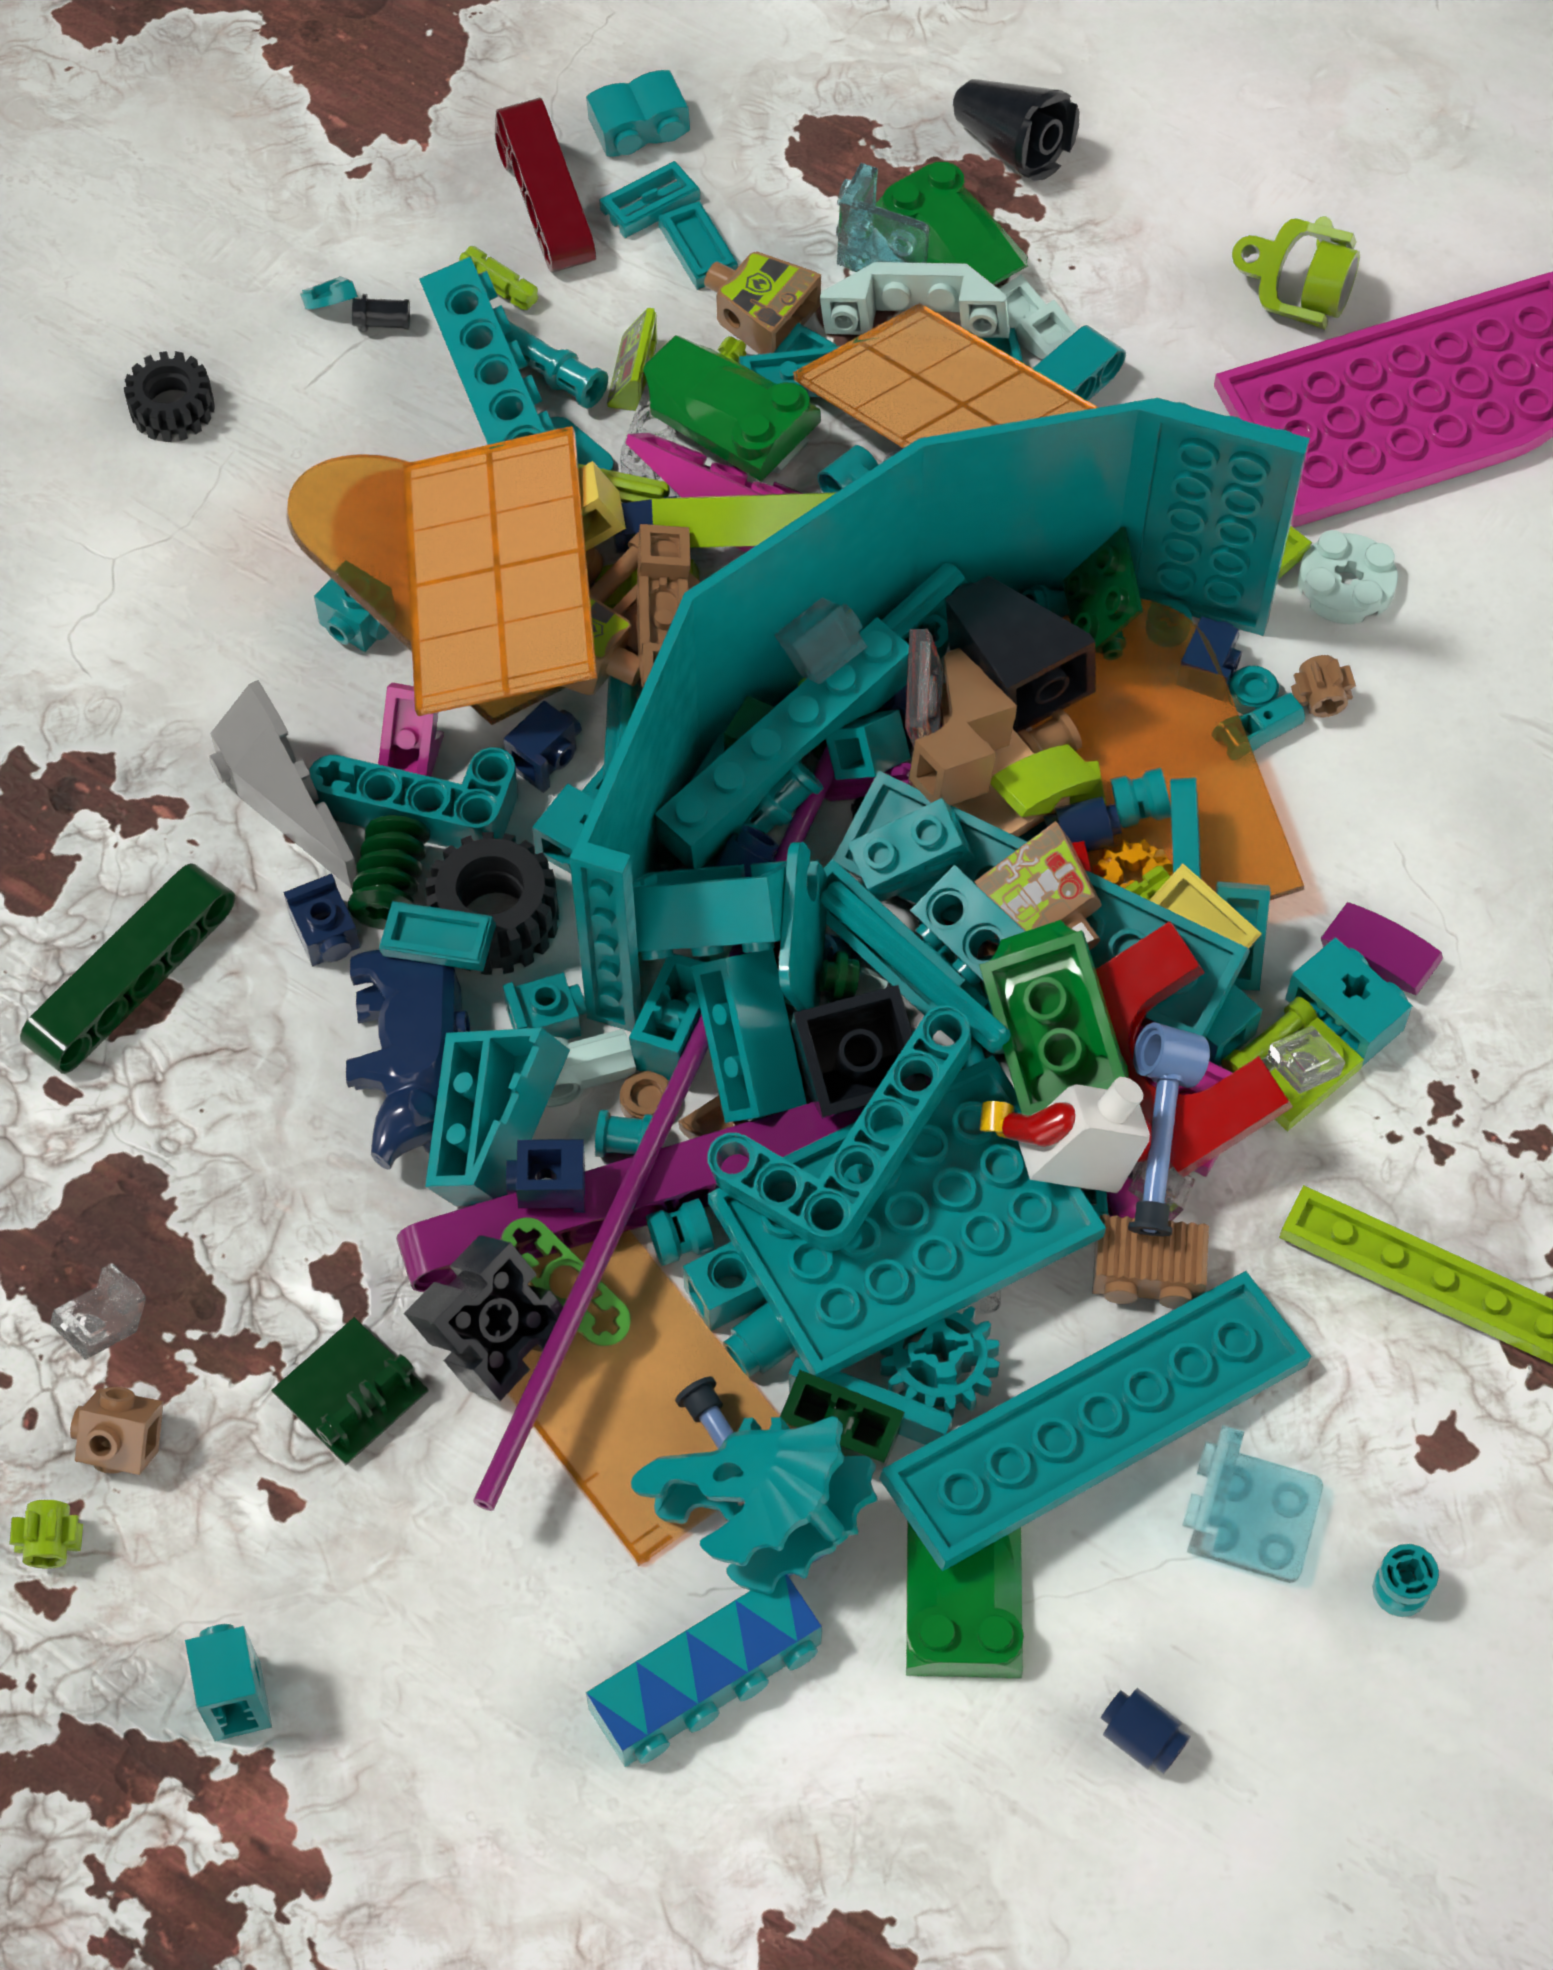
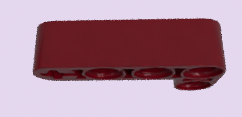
[495,97,596,273]

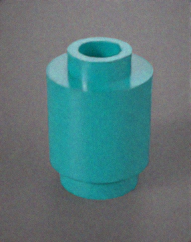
[723,1302,795,1378]

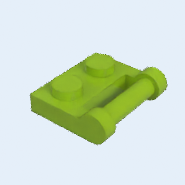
[1221,997,1364,1132]

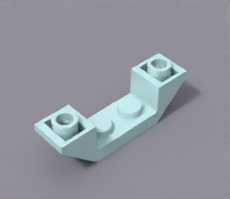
[820,262,1010,338]

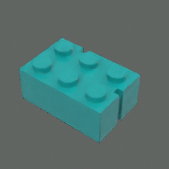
[633,861,787,960]

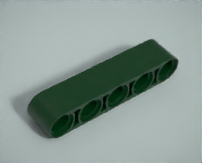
[20,863,235,1074]

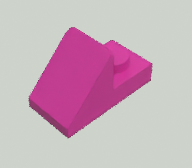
[378,682,444,777]

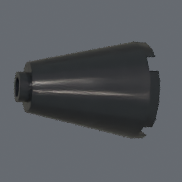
[953,79,1080,181]

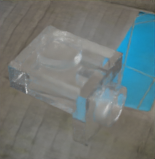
[50,1263,146,1360]

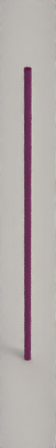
[473,745,835,1511]

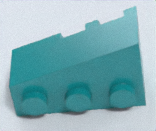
[425,1028,570,1206]

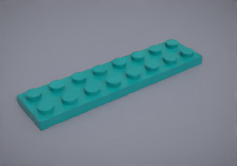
[833,771,1250,1038]
[879,1271,1312,1571]

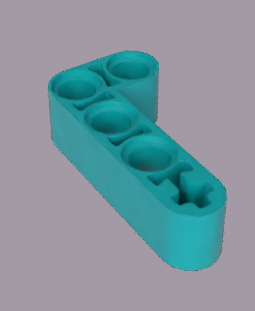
[309,747,519,849]

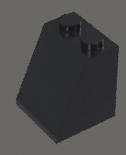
[945,576,1096,733]
[791,985,928,1119]

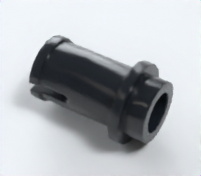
[352,294,410,331]

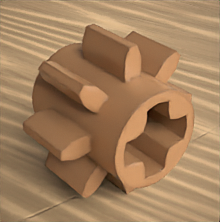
[1291,655,1356,717]

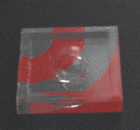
[905,629,943,748]

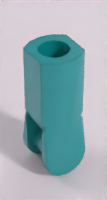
[1212,692,1305,762]

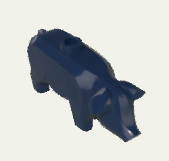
[346,950,471,1170]

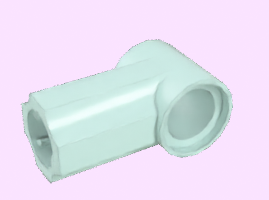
[546,1028,636,1107]

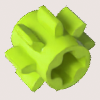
[9,1500,83,1569]

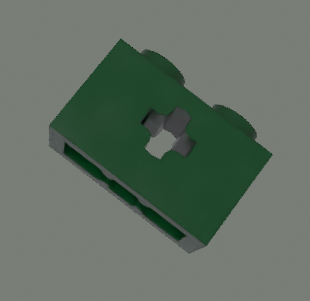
[780,1369,905,1481]

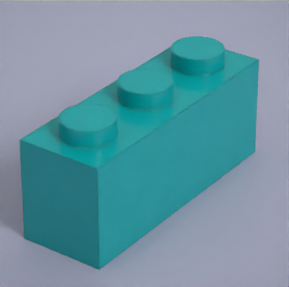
[691,949,807,1123]

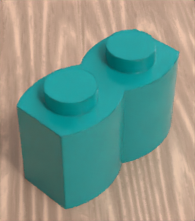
[586,70,690,157]

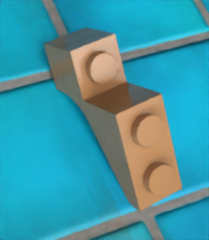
[909,648,1017,806]

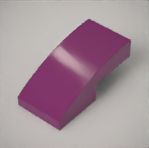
[1321,902,1443,996]

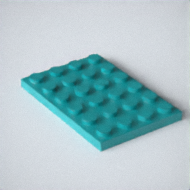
[708,1055,1106,1379]

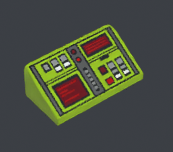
[607,308,658,412]

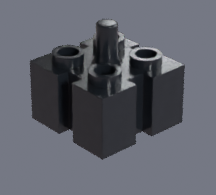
[403,1235,563,1402]

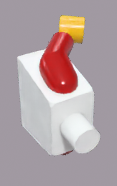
[980,1077,1152,1193]

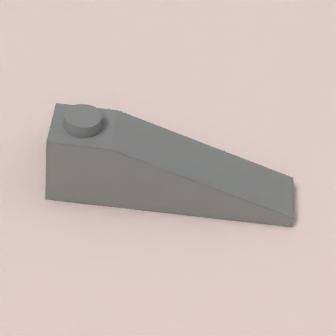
[209,680,357,889]

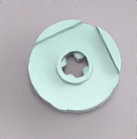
[1298,530,1398,624]

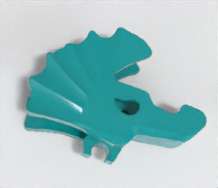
[631,1416,878,1595]

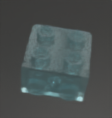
[836,163,930,272]
[1182,1425,1323,1583]

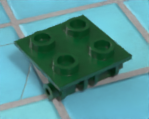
[1063,527,1143,660]
[271,1317,429,1466]

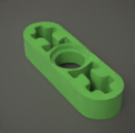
[500,1217,631,1346]

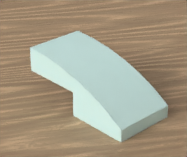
[999,274,1078,360]

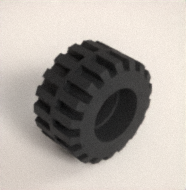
[425,832,559,975]

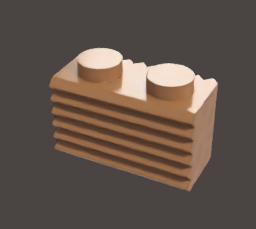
[1092,1214,1209,1309]

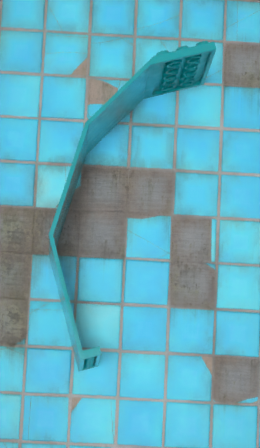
[569,398,1310,1032]

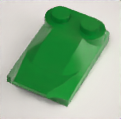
[872,162,1028,285]
[643,335,821,482]
[979,920,1129,1115]
[906,1521,1024,1679]

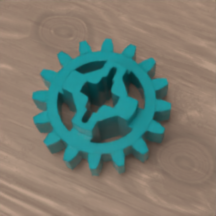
[880,1306,1000,1418]

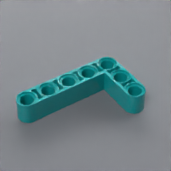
[708,1005,972,1251]

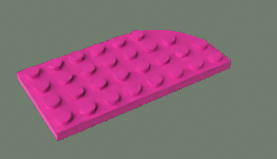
[1214,271,1553,528]

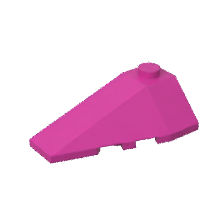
[625,433,803,552]

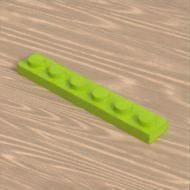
[1279,1185,1553,1364]

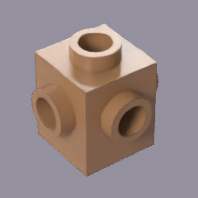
[70,1387,164,1475]

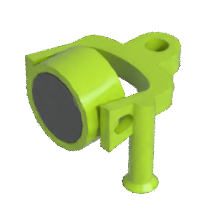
[1232,216,1360,330]

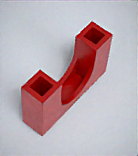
[1095,921,1293,1177]

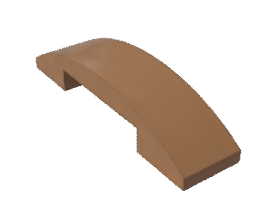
[637,524,691,689]

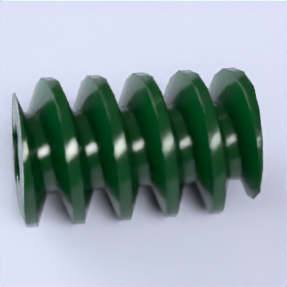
[348,815,430,930]

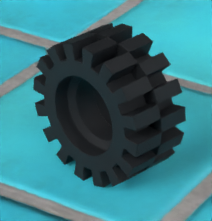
[124,351,215,442]

